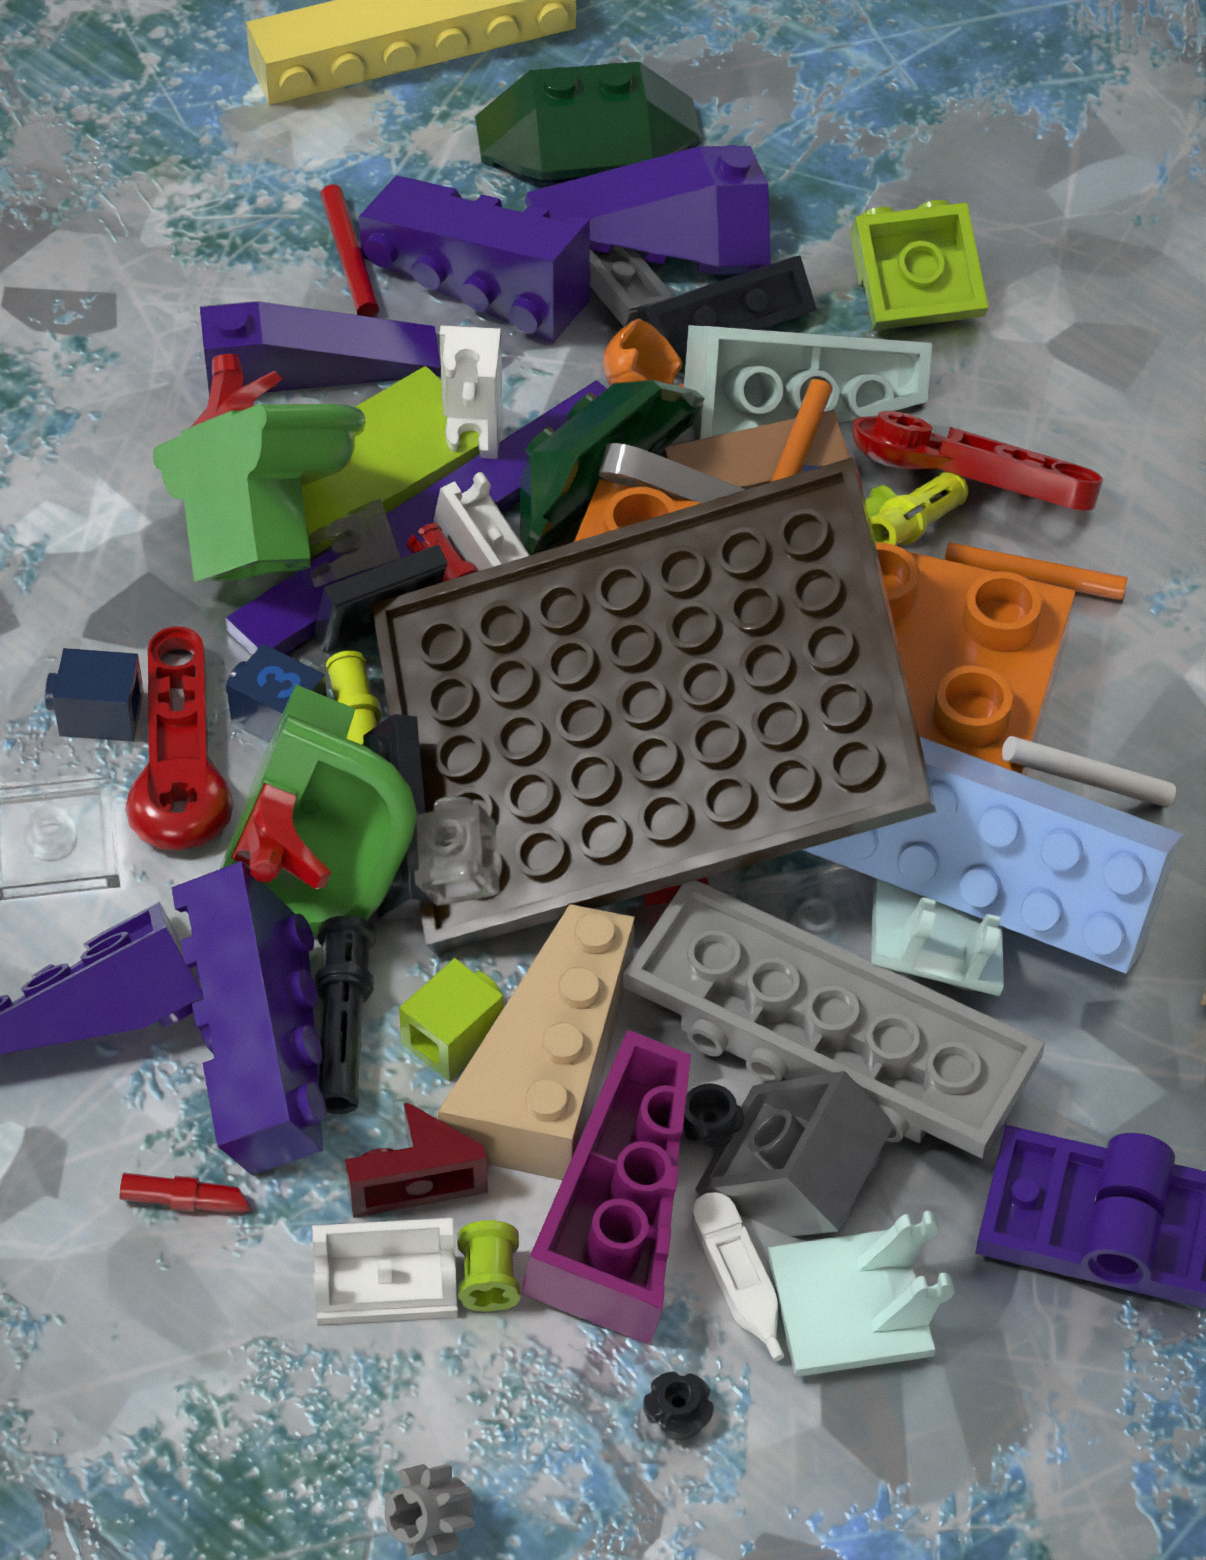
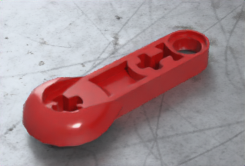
[852,411,1104,511]
[125,626,234,851]

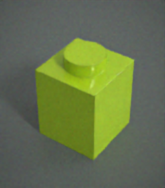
[399,958,504,1082]

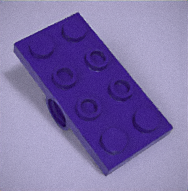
[975,1124,1206,1309]

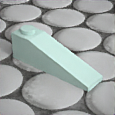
[684,325,932,440]

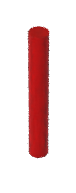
[320,184,379,317]

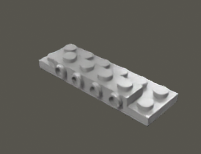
[623,880,1045,1159]

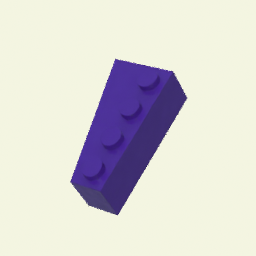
[359,175,590,344]
[171,861,327,1175]

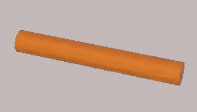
[771,379,833,482]
[944,542,1128,601]

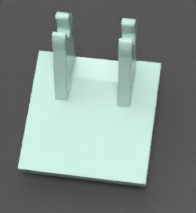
[871,878,1004,996]
[768,1211,955,1377]

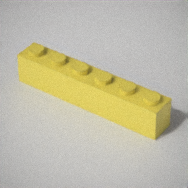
[246,0,576,105]

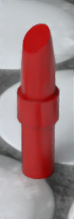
[119,1173,252,1213]

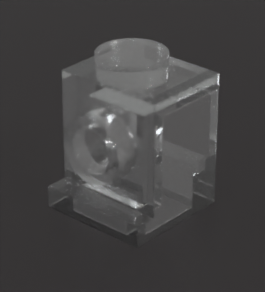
[414,796,500,906]

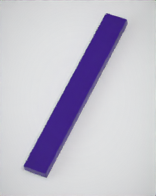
[226,380,607,655]

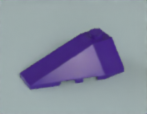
[525,145,771,275]
[200,301,441,395]
[0,902,203,1054]

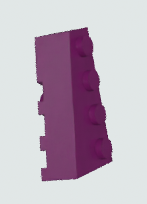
[520,1030,691,1346]

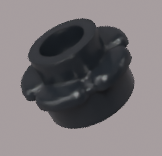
[682,1083,744,1148]
[643,1371,714,1440]

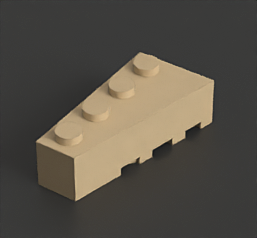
[438,904,635,1180]

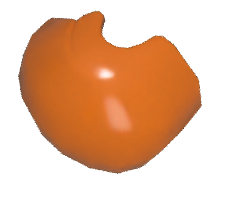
[603,319,685,388]

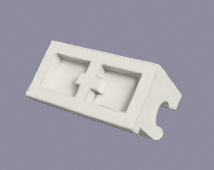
[439,325,503,459]
[433,472,530,571]
[312,1218,458,1325]

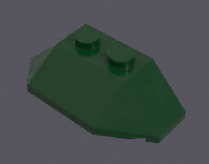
[475,62,700,180]
[520,380,705,555]

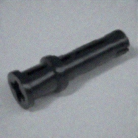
[315,916,377,1114]

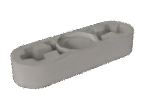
[598,443,746,503]

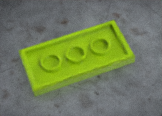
[301,366,480,558]

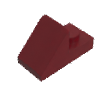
[345,1103,488,1218]

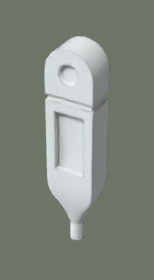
[692,1192,784,1361]

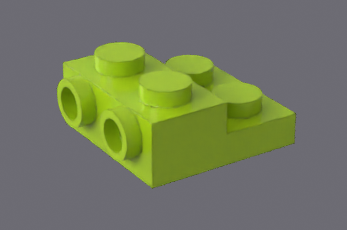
[849,200,989,331]

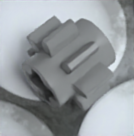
[384,1464,475,1556]

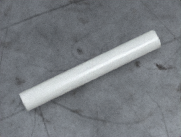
[1002,736,1176,807]

